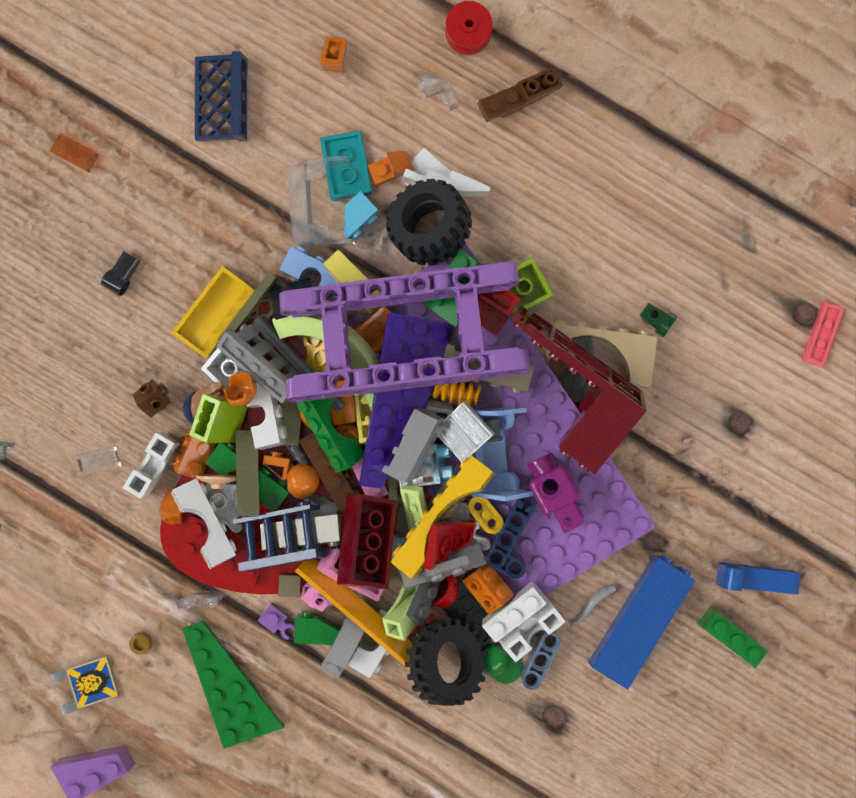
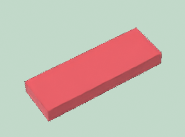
[801,301,845,368]

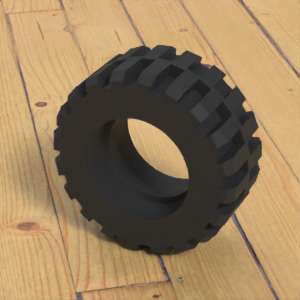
[386,179,472,266]

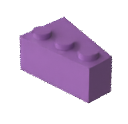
[51,745,136,798]

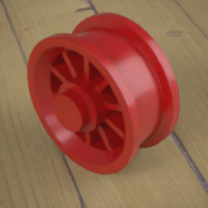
[445,1,492,55]

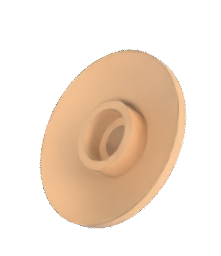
[196,474,236,489]

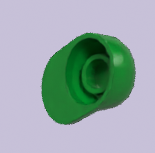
[481,643,522,684]

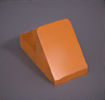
[320,36,347,73]
[368,151,414,186]

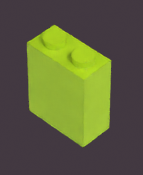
[189,394,248,443]

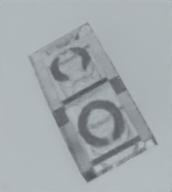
[175,591,225,609]

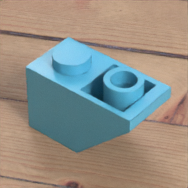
[344,191,379,242]

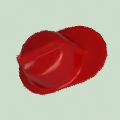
[431,575,459,609]

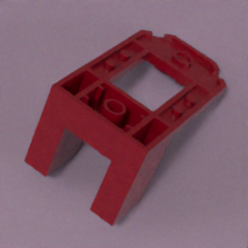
[512,305,647,474]

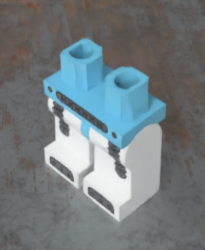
[399,442,457,488]

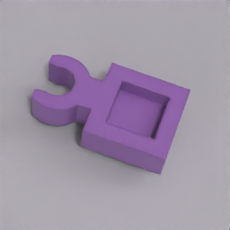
[258,603,295,640]

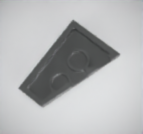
[562,336,595,403]

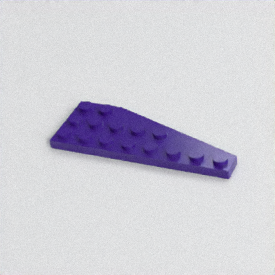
[359,312,452,489]

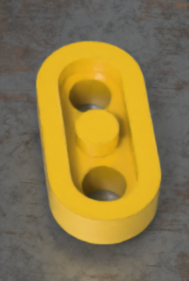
[467,497,503,534]

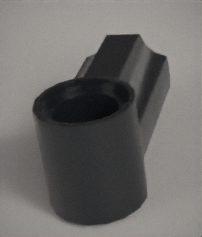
[101,251,141,296]

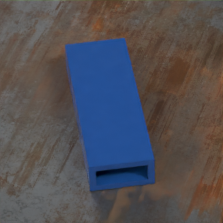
[588,555,695,690]

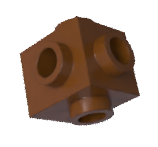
[132,379,171,418]

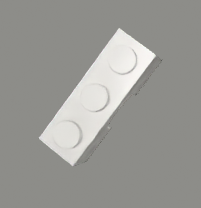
[247,382,287,450]
[123,432,180,499]
[482,581,547,643]
[499,597,566,662]
[348,606,389,678]

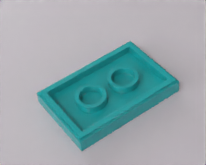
[320,131,373,201]

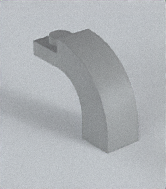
[320,605,375,678]

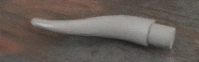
[571,584,616,627]

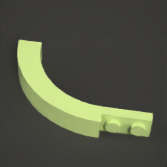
[272,314,379,409]
[382,485,427,641]

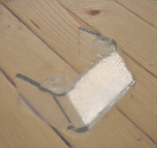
[288,156,356,249]

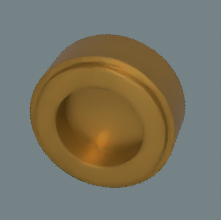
[129,632,152,655]

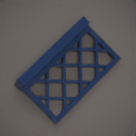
[195,51,248,142]

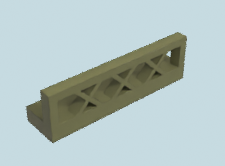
[218,272,285,345]

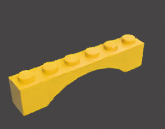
[391,456,496,579]

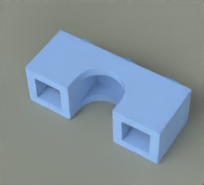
[279,247,338,299]

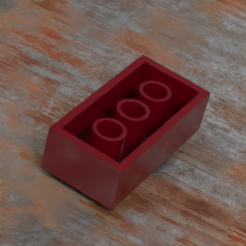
[337,494,397,589]

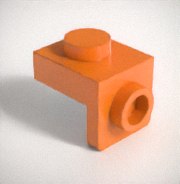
[263,451,295,480]
[159,488,183,524]

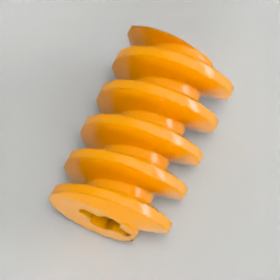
[433,382,482,409]

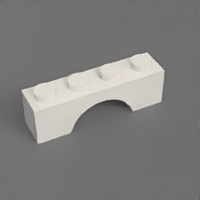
[171,478,236,569]

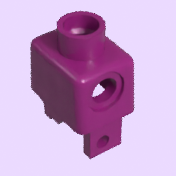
[527,453,585,534]

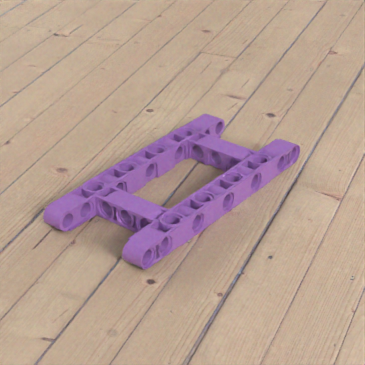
[279,262,531,402]

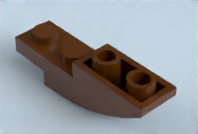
[477,67,563,123]

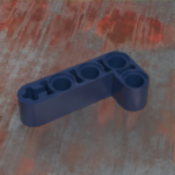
[487,489,537,579]

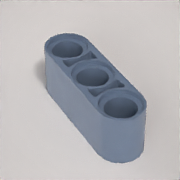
[520,630,561,690]

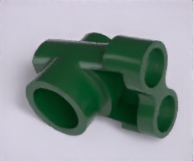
[639,303,677,337]

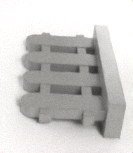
[216,324,300,403]

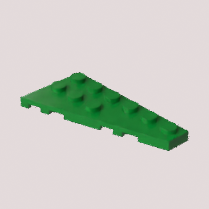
[182,620,285,749]

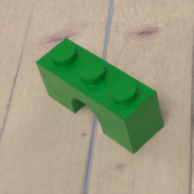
[697,607,768,668]

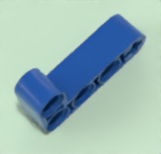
[716,562,801,594]

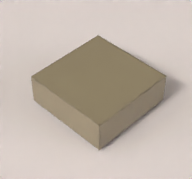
[278,574,301,597]

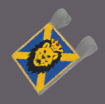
[50,655,120,715]

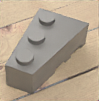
[382,407,445,483]

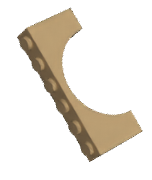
[529,319,657,388]

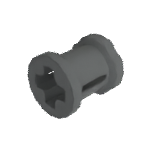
[482,418,503,442]

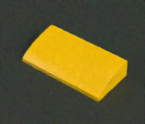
[171,266,255,359]

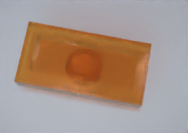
[50,133,99,173]

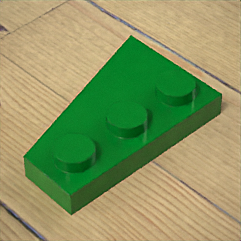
[423,250,479,328]

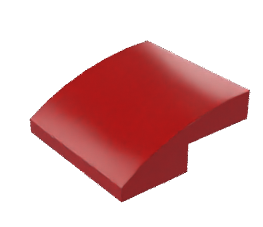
[477,290,520,337]

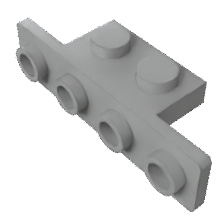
[398,544,486,589]

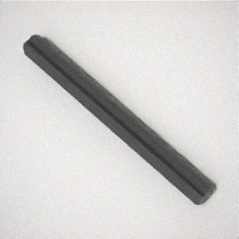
[253,316,345,412]

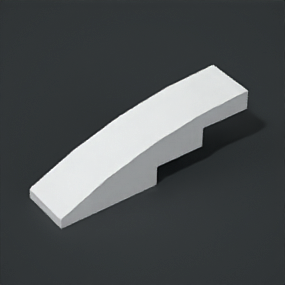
[403,169,491,197]

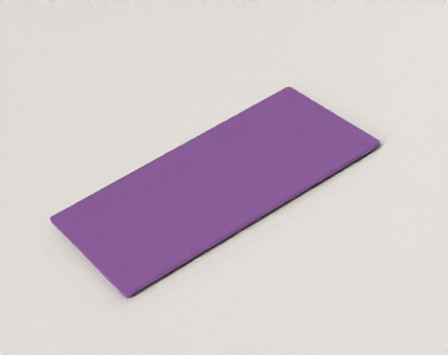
[347,244,655,606]

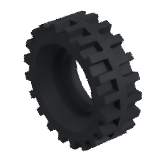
[405,619,488,706]

